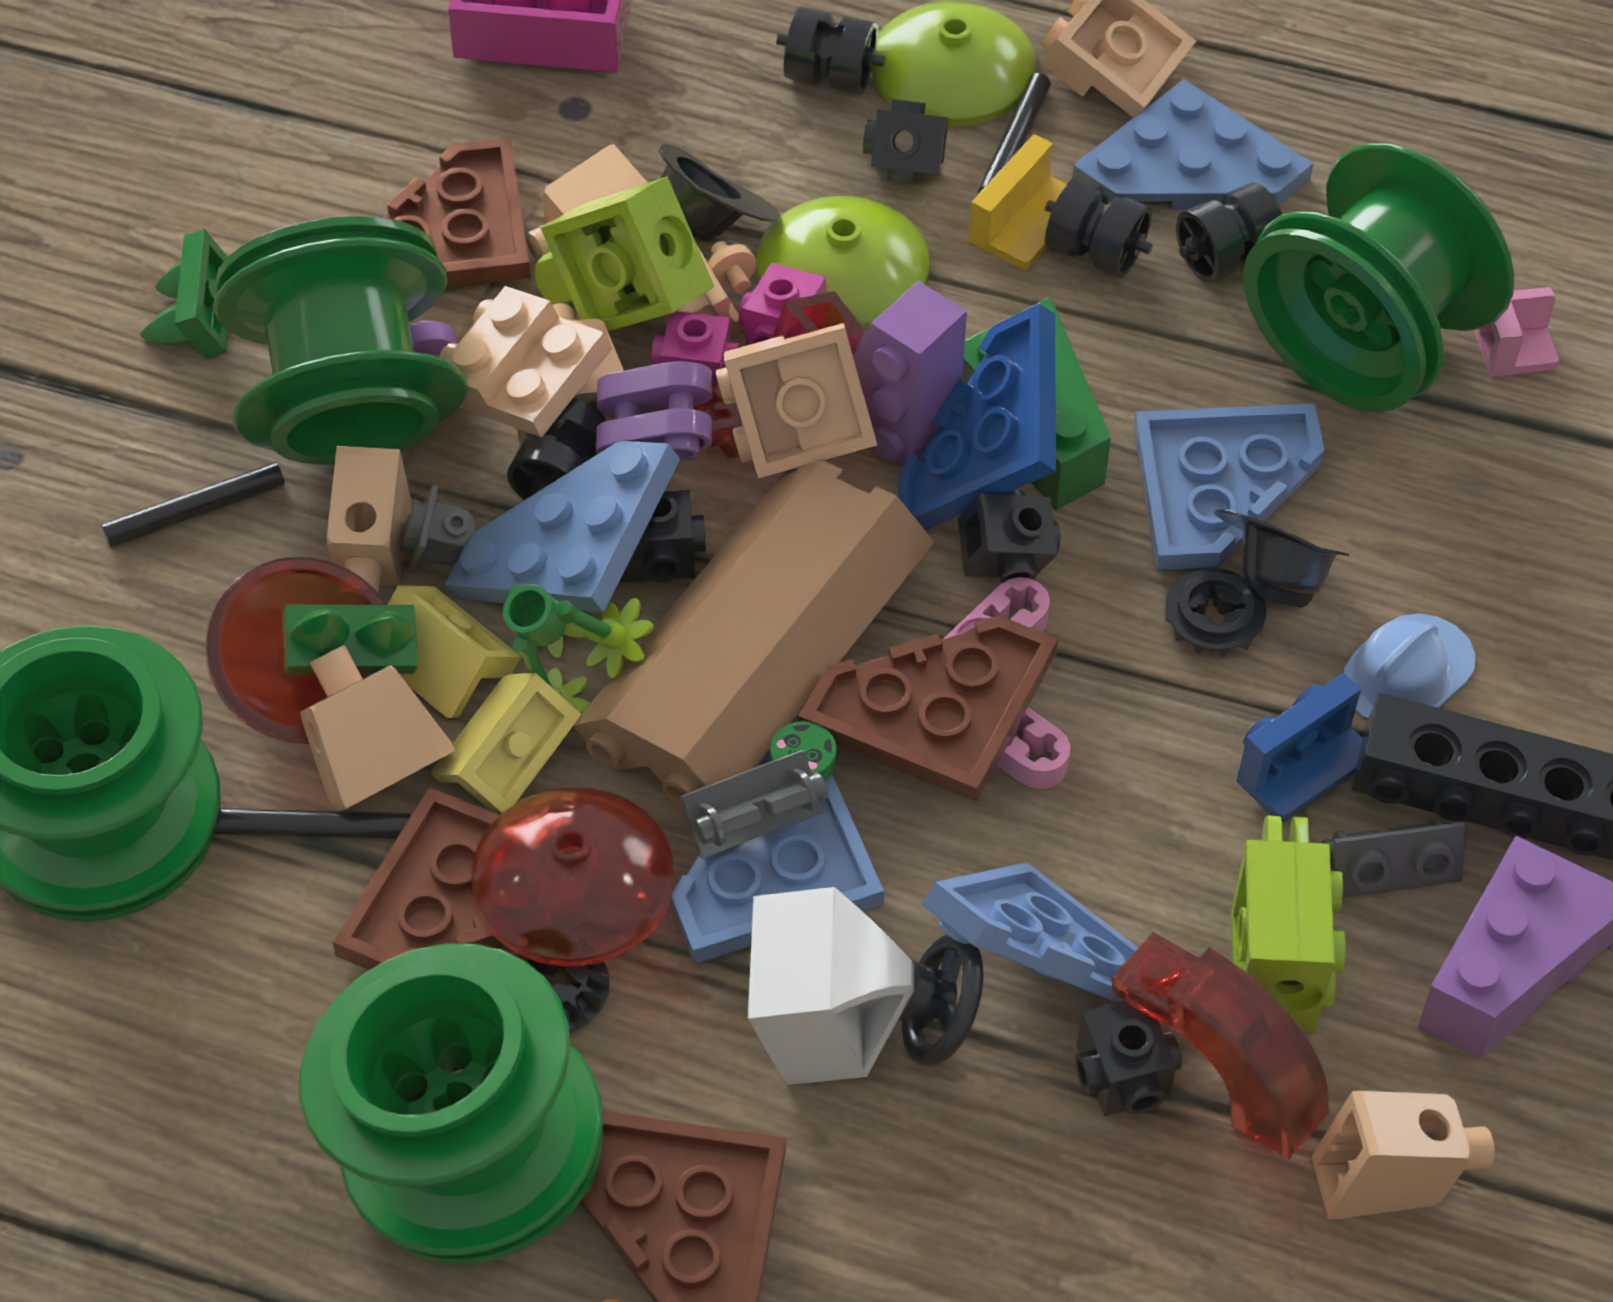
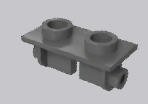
[400,485,475,573]
[681,750,828,859]
[1322,817,1466,897]

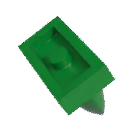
[140,229,228,359]
[282,605,418,675]

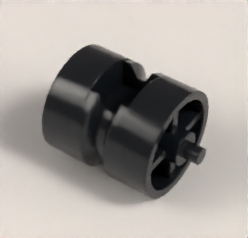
[776,7,886,94]
[1045,177,1153,278]
[1176,182,1282,282]
[507,398,608,500]

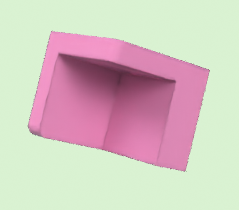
[1474,287,1559,377]

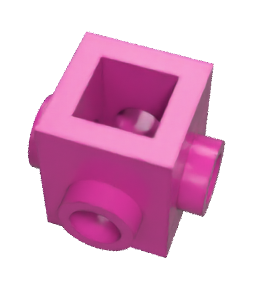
[738,263,829,346]
[651,311,740,410]

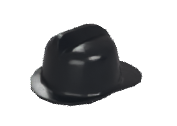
[659,144,781,239]
[1213,509,1349,608]

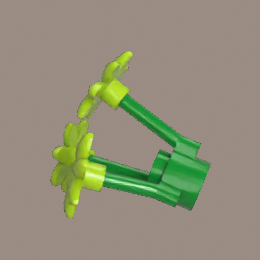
[503,584,654,736]

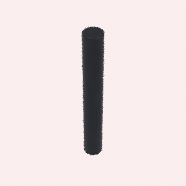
[978,73,1051,194]
[101,462,285,547]
[212,808,411,839]

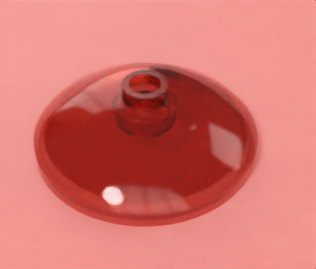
[205,557,387,744]
[471,787,674,966]

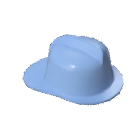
[1344,613,1476,720]

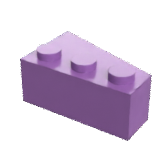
[853,281,967,467]
[1418,836,1613,1058]

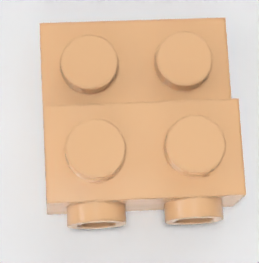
[1039,0,1196,118]
[439,286,612,437]
[716,323,877,478]

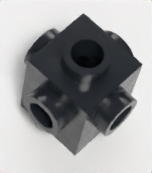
[863,99,949,183]
[958,489,1061,583]
[620,490,706,582]
[1075,995,1182,1117]

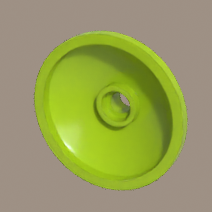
[871,1,1036,126]
[756,196,930,333]

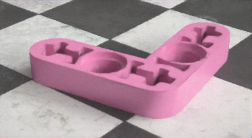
[943,577,1071,790]

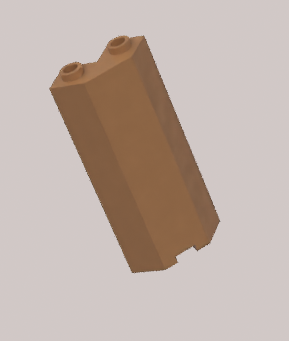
[573,460,934,809]

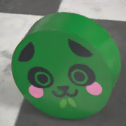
[770,721,836,782]

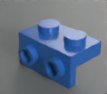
[1236,673,1362,823]

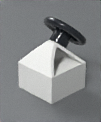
[748,887,984,1085]

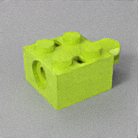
[535,176,714,331]
[1231,816,1346,1032]

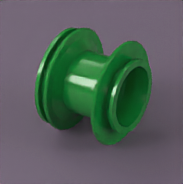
[1243,143,1515,412]
[213,216,468,465]
[0,625,221,922]
[299,943,603,1265]

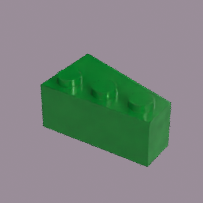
[962,297,1111,510]

